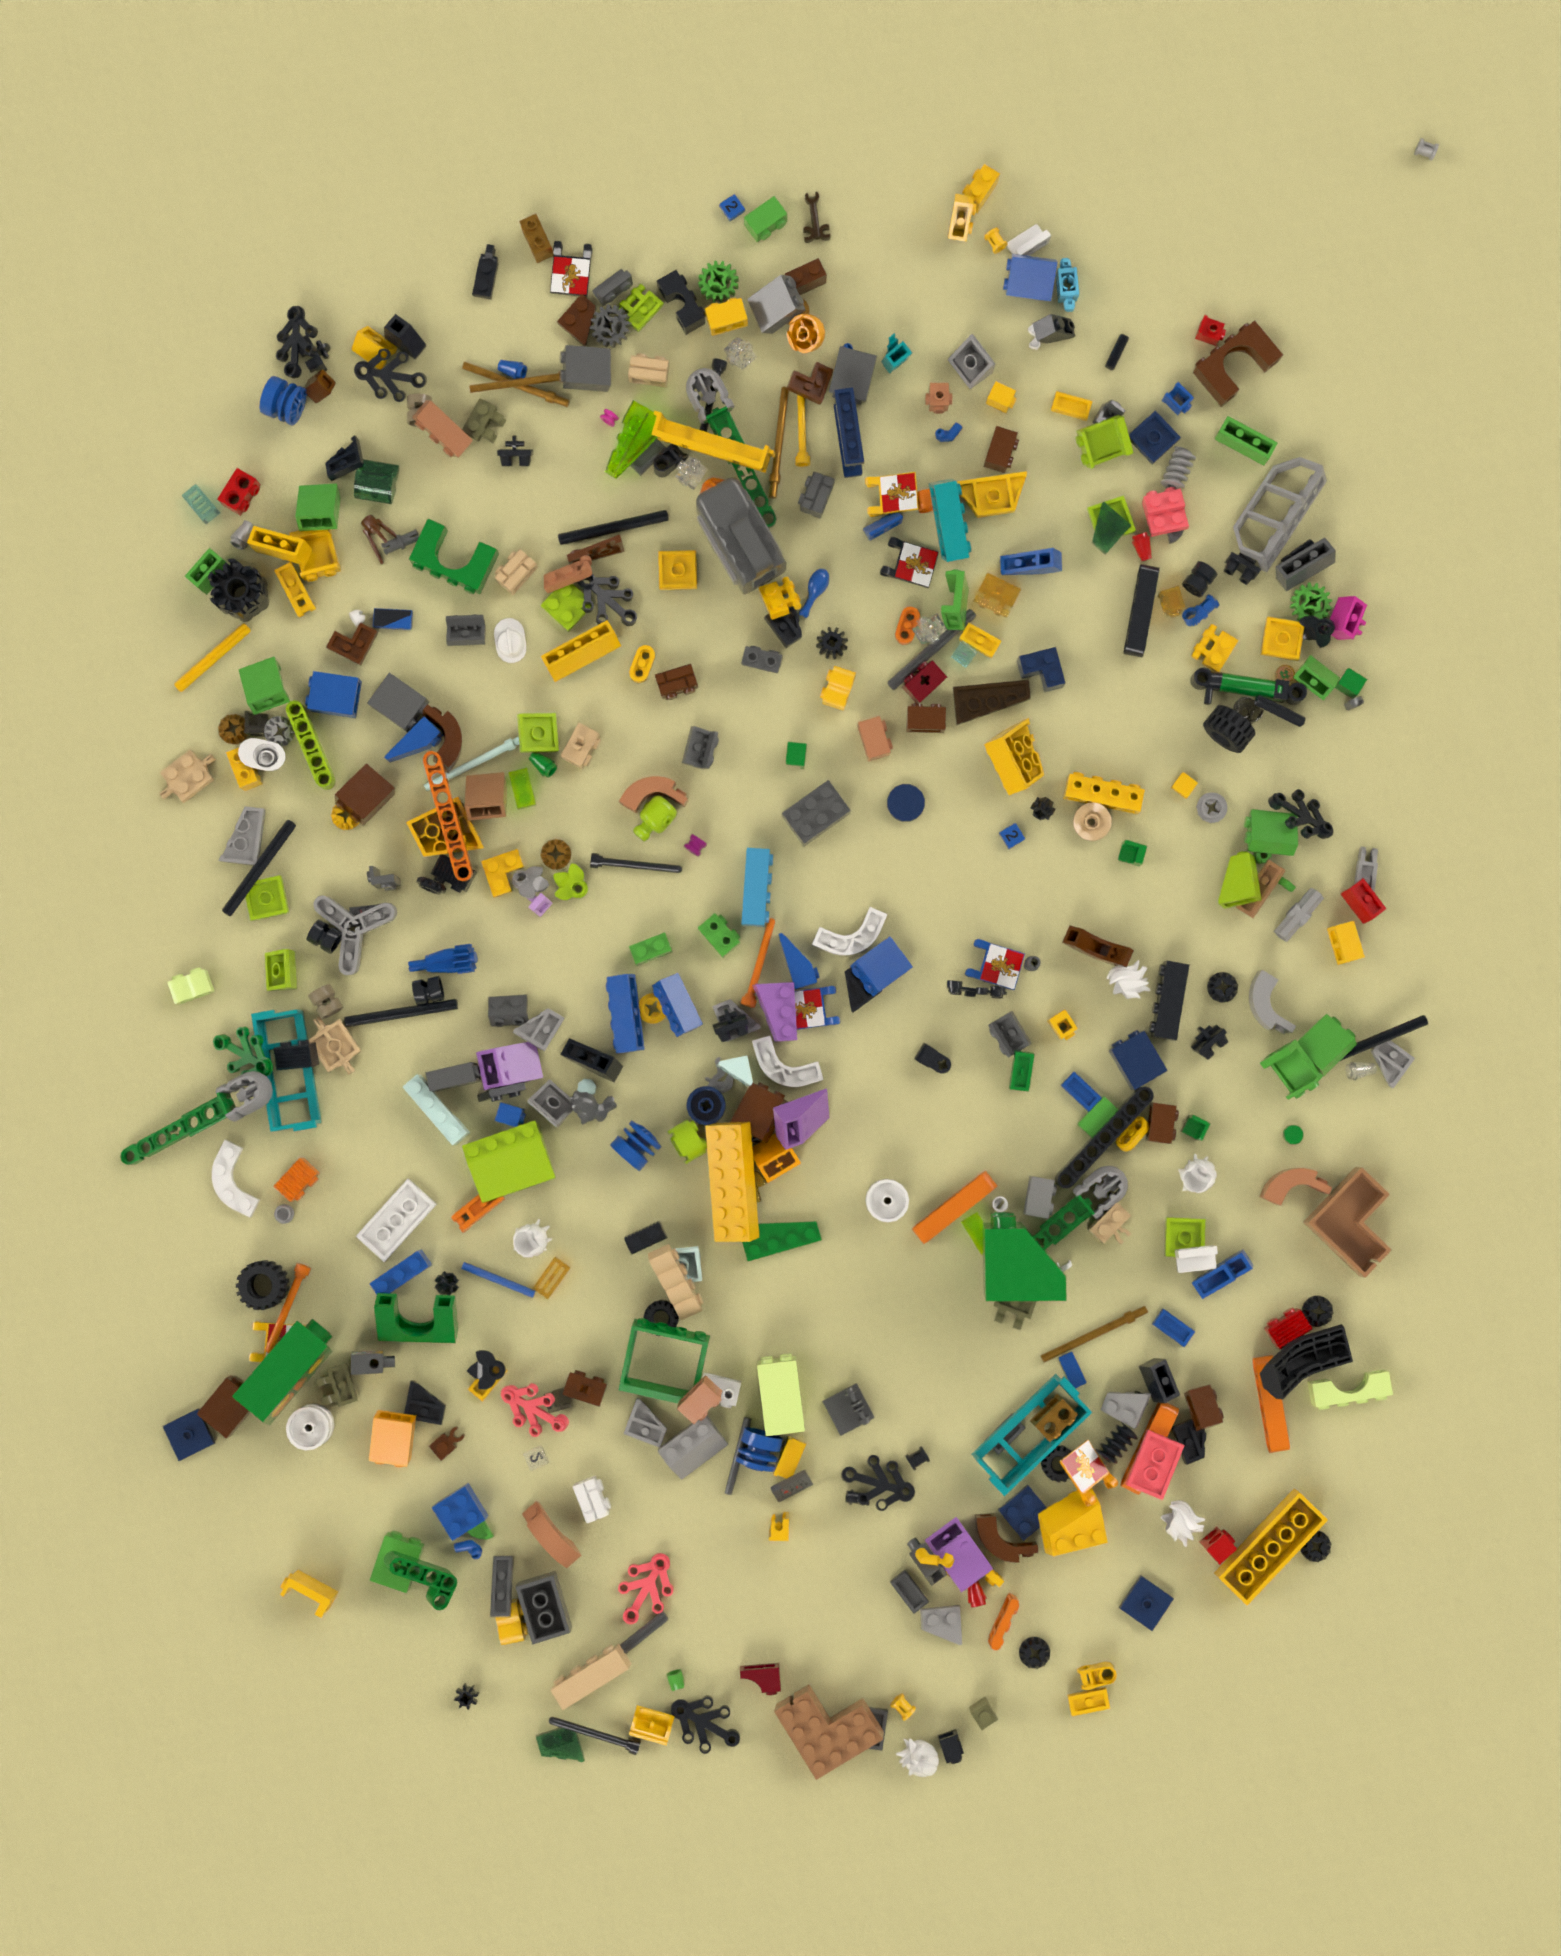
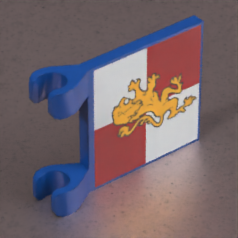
[965,939,1025,990]
[794,986,840,1030]

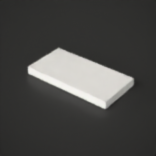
[356,1178,437,1262]

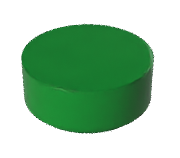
[1283,1125,1304,1144]

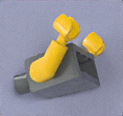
[907,1538,955,1586]

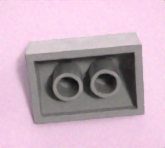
[658,1415,729,1480]

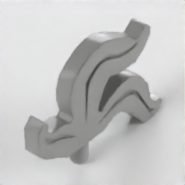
[705,1057,733,1093]

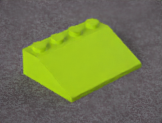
[462,1121,556,1203]

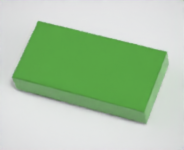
[1077,1096,1118,1137]

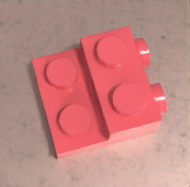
[1142,487,1189,537]

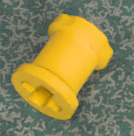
[984,227,1008,254]
[890,1693,916,1721]

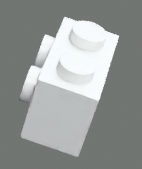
[702,1372,741,1408]

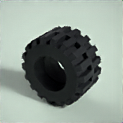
[1203,705,1256,753]
[236,1260,289,1310]

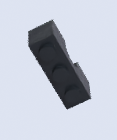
[657,270,706,335]

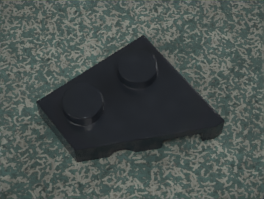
[325,435,364,481]

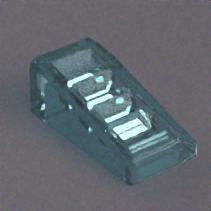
[181,484,220,524]

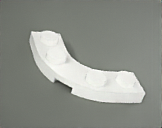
[812,907,887,956]
[752,1036,824,1087]
[212,1140,260,1217]

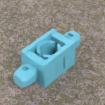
[1055,258,1079,312]

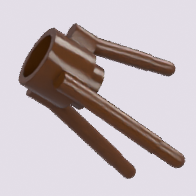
[361,515,397,564]

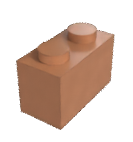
[857,716,893,762]
[677,1375,722,1424]

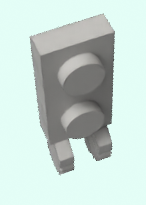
[1354,846,1378,892]

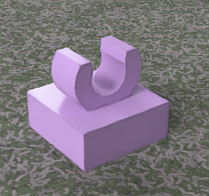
[527,893,553,917]

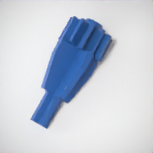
[408,944,478,974]

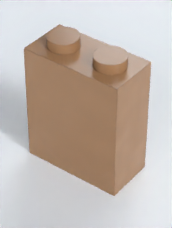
[465,772,507,820]

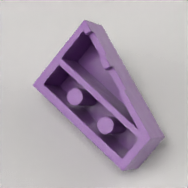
[752,982,797,1042]

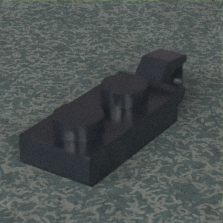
[472,244,499,300]

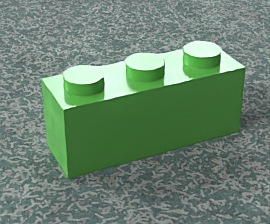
[1215,416,1278,466]

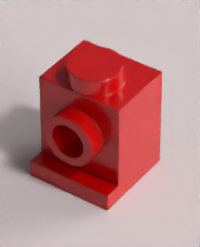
[1195,315,1226,346]

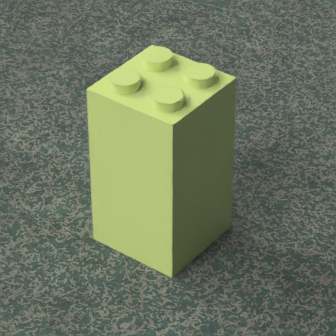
[757,1353,805,1436]

